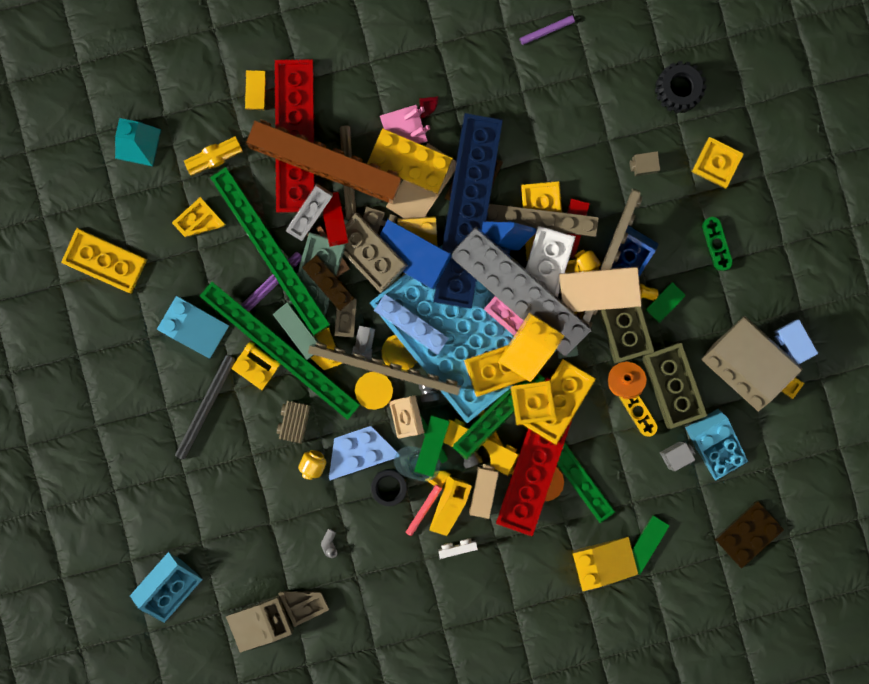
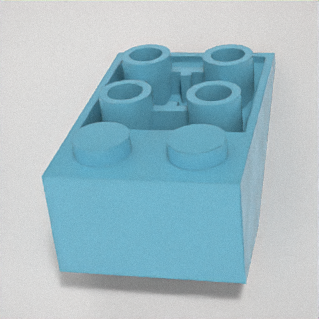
[686,409,748,481]

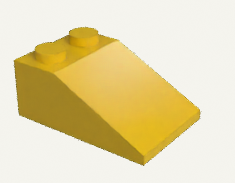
[498,312,564,382]
[572,537,638,591]

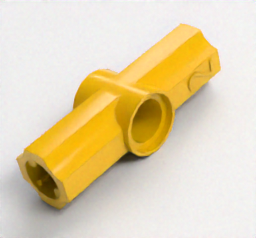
[184,136,243,176]

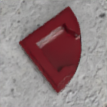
[419,96,438,118]

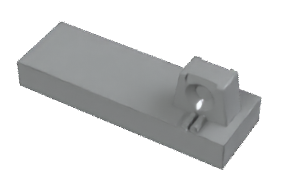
[286,184,333,241]

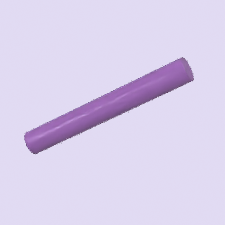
[520,15,575,45]

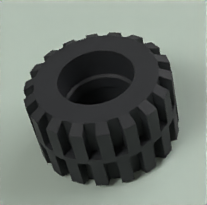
[655,61,706,113]

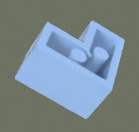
[774,320,818,364]

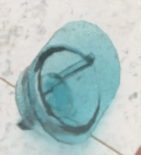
[394,446,440,481]

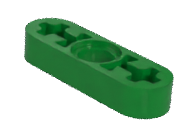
[702,217,732,271]

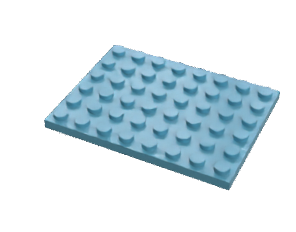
[370,245,556,423]

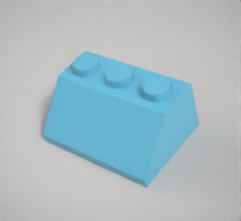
[130,552,203,623]

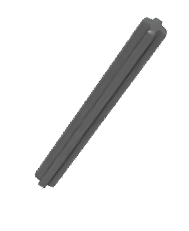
[175,355,236,460]

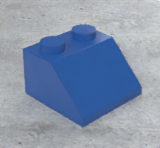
[482,222,537,254]

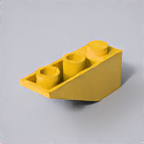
[429,476,472,536]

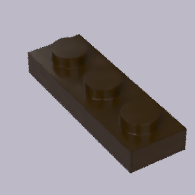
[302,254,355,311]

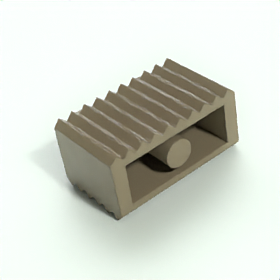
[277,401,311,443]

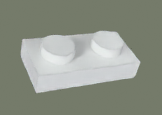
[438,538,478,559]

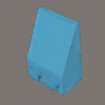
[157,296,229,359]

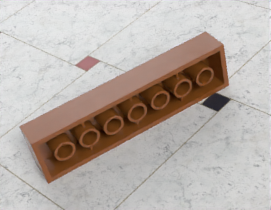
[246,120,401,204]

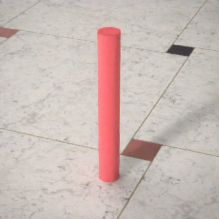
[406,484,442,536]

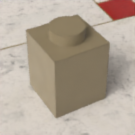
[630,151,660,176]

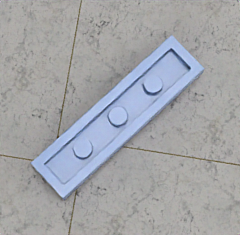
[374,294,449,355]

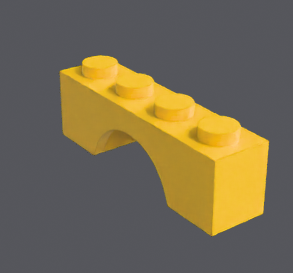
[443,418,519,476]

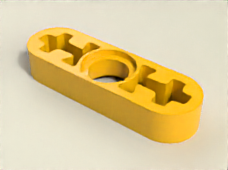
[619,396,657,436]

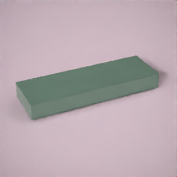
[273,302,319,360]

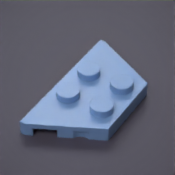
[329,426,400,480]

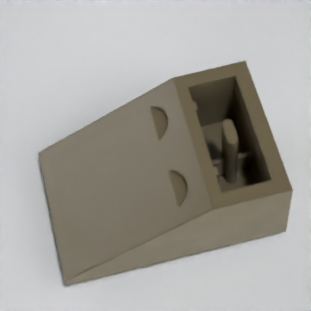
[226,595,294,652]

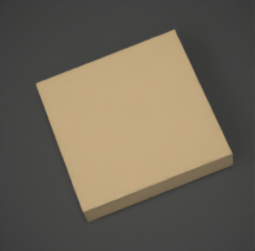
[389,395,424,439]

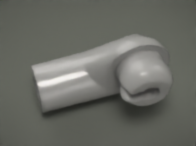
[321,529,337,558]

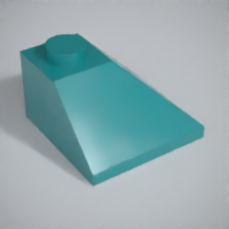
[115,118,161,167]

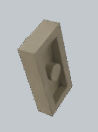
[335,299,357,337]

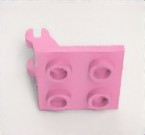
[380,105,430,144]

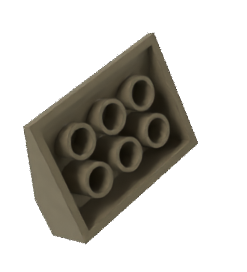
[701,316,803,412]

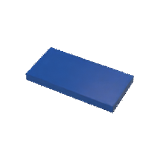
[380,220,452,289]

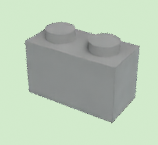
[659,441,695,471]

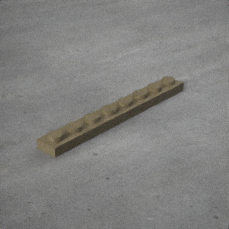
[582,188,642,327]
[308,342,461,395]

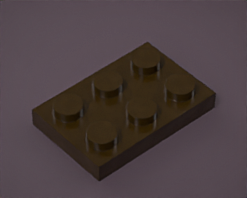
[714,501,784,569]

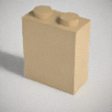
[469,464,498,519]

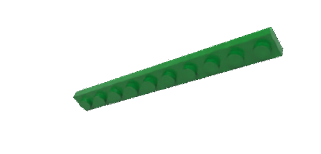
[210,167,331,336]
[200,281,360,420]

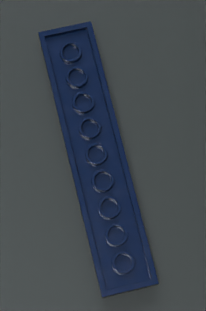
[433,113,503,309]

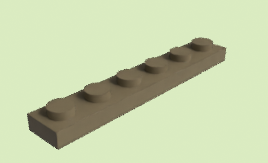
[486,204,599,237]

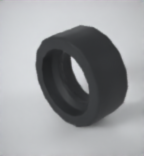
[371,469,407,506]

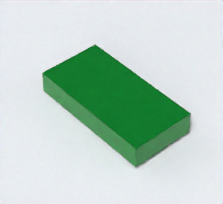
[645,282,686,323]

